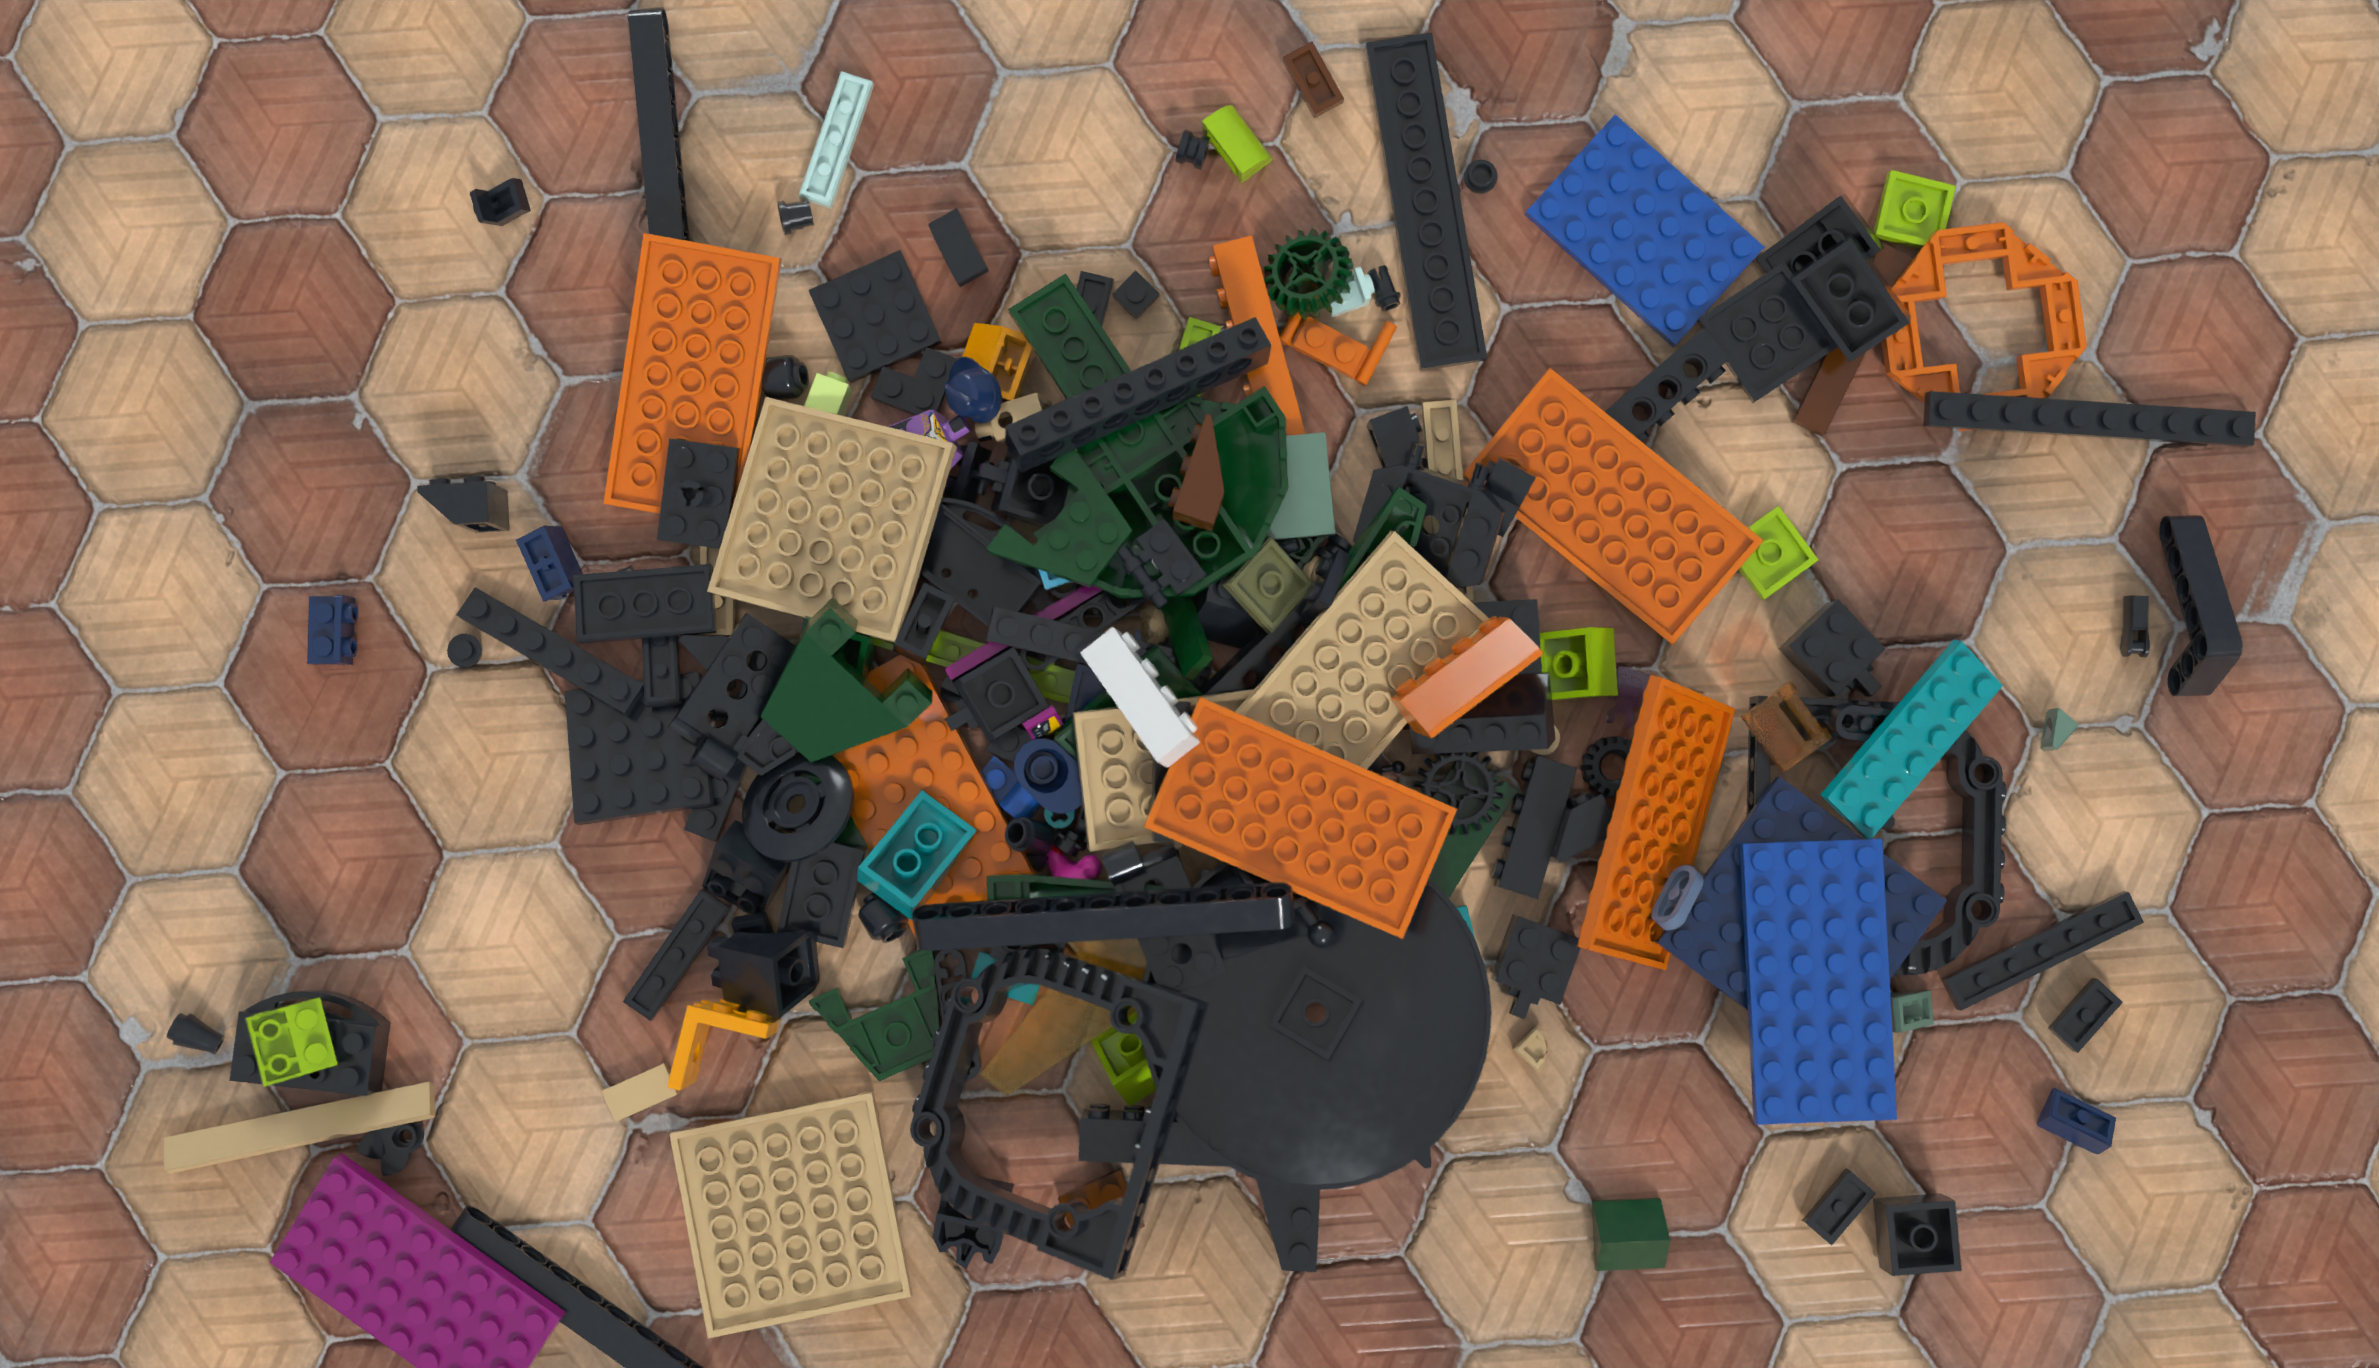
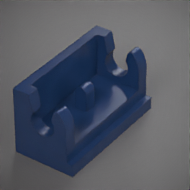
[516,525,583,602]

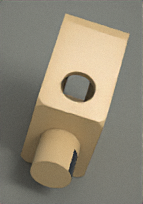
[975,392,1053,446]

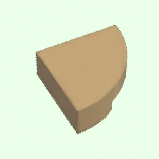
[1512,1024,1547,1073]

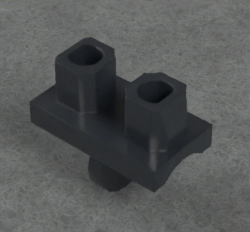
[944,441,994,504]

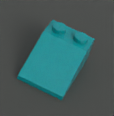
[857,790,977,920]

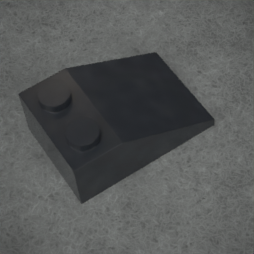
[1756,194,1885,274]

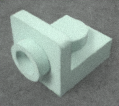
[1329,266,1375,318]

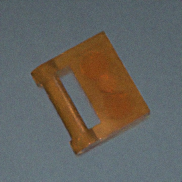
[1741,681,1832,772]

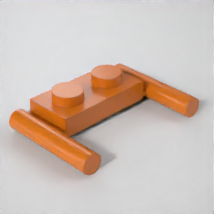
[1279,292,1397,386]

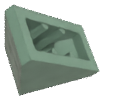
[1890,990,1934,1033]

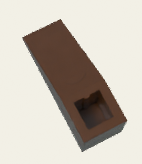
[1168,414,1224,532]

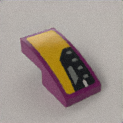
[1022,704,1064,740]

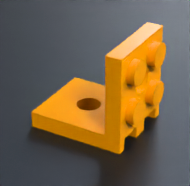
[667,999,782,1091]

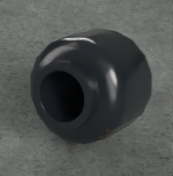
[761,355,809,400]
[858,892,909,943]

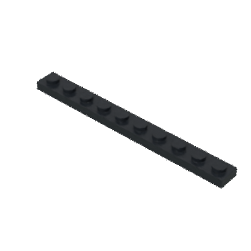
[1923,391,2256,447]

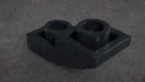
[928,208,989,287]

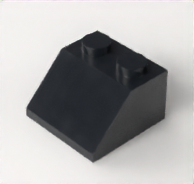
[1192,572,1261,649]
[1549,791,1613,863]

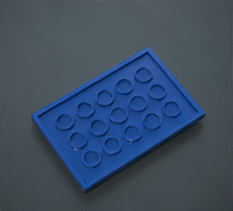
[1524,114,1764,347]

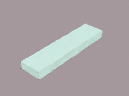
[798,71,874,209]

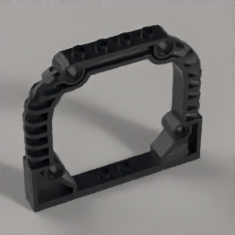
[1746,696,2007,975]
[910,948,1209,1281]

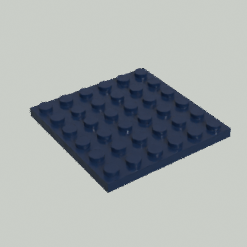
[1655,777,1947,1011]

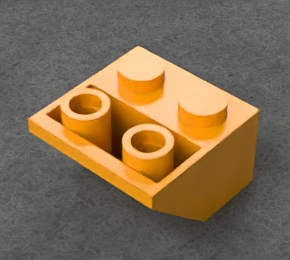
[962,323,1035,403]

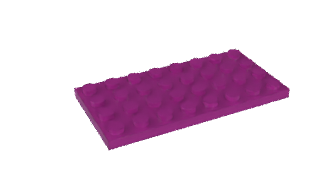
[269,1153,566,1368]

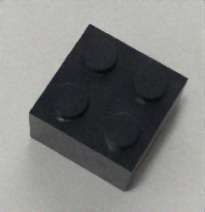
[1873,1193,1962,1276]

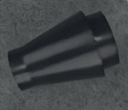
[166,1013,225,1055]

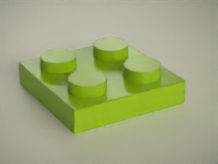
[1873,170,1956,249]
[1738,506,1819,601]

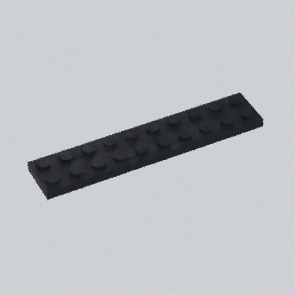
[1365,32,1487,371]

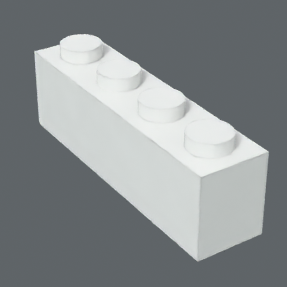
[1080,627,1200,768]

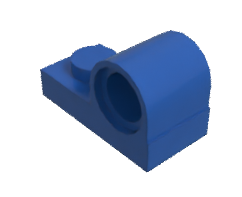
[982,756,1041,819]

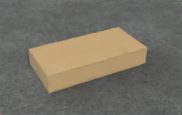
[601,1062,680,1123]

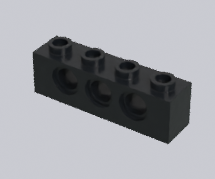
[1605,328,1730,442]

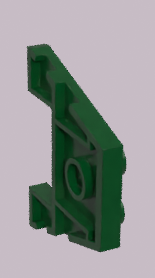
[986,449,1132,587]
[808,950,941,1082]

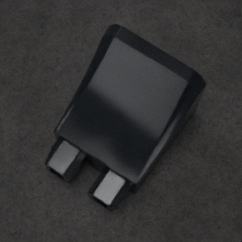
[707,930,820,1019]

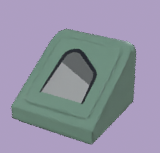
[2040,708,2078,751]

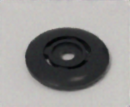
[742,751,854,862]

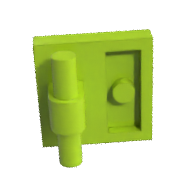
[245,997,338,1087]

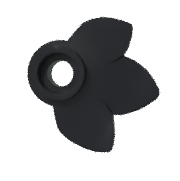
[356,1122,424,1176]

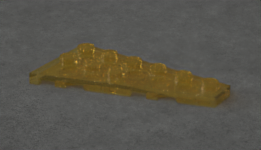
[980,938,1147,1096]

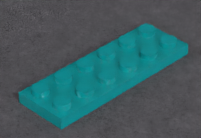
[1820,639,2003,839]

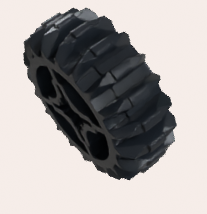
[1411,752,1504,836]

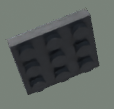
[808,250,942,383]
[1697,262,1838,403]

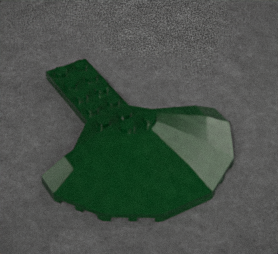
[1008,273,1289,598]

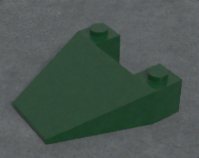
[761,597,932,762]

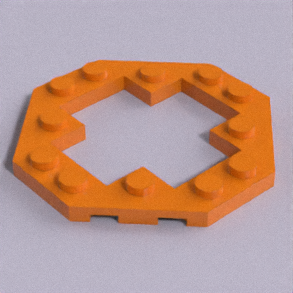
[1881,222,2087,432]

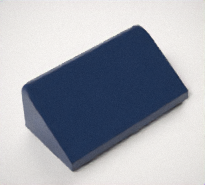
[2037,1088,2116,1154]

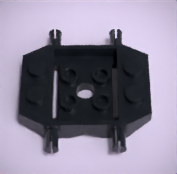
[1353,441,1505,588]

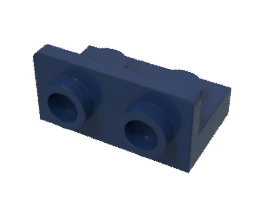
[307,595,358,665]

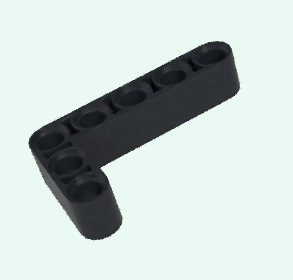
[2159,515,2242,696]

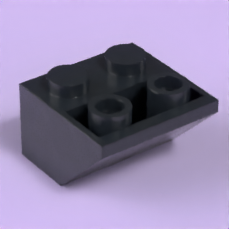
[417,476,510,533]
[702,820,791,914]

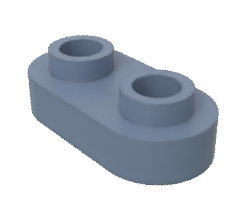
[1651,865,1704,931]

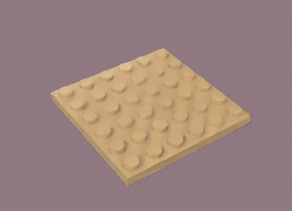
[707,397,957,642]
[669,1091,913,1339]

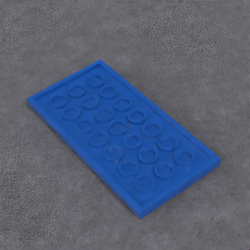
[1740,839,1897,1125]

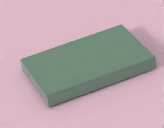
[1266,432,1335,540]

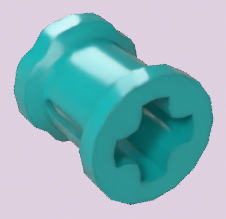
[1044,808,1076,828]

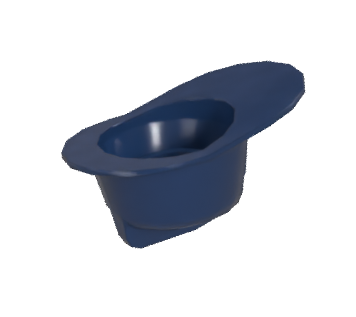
[944,357,1002,423]
[1013,738,1083,814]

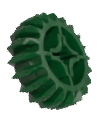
[1264,228,1354,320]

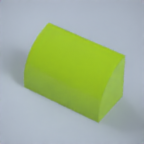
[1202,105,1273,183]

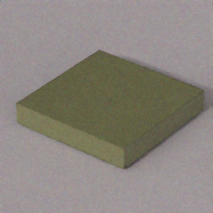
[1222,536,1313,634]

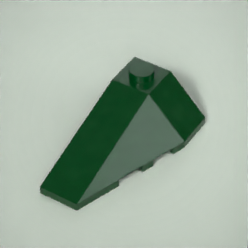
[1335,487,1427,595]

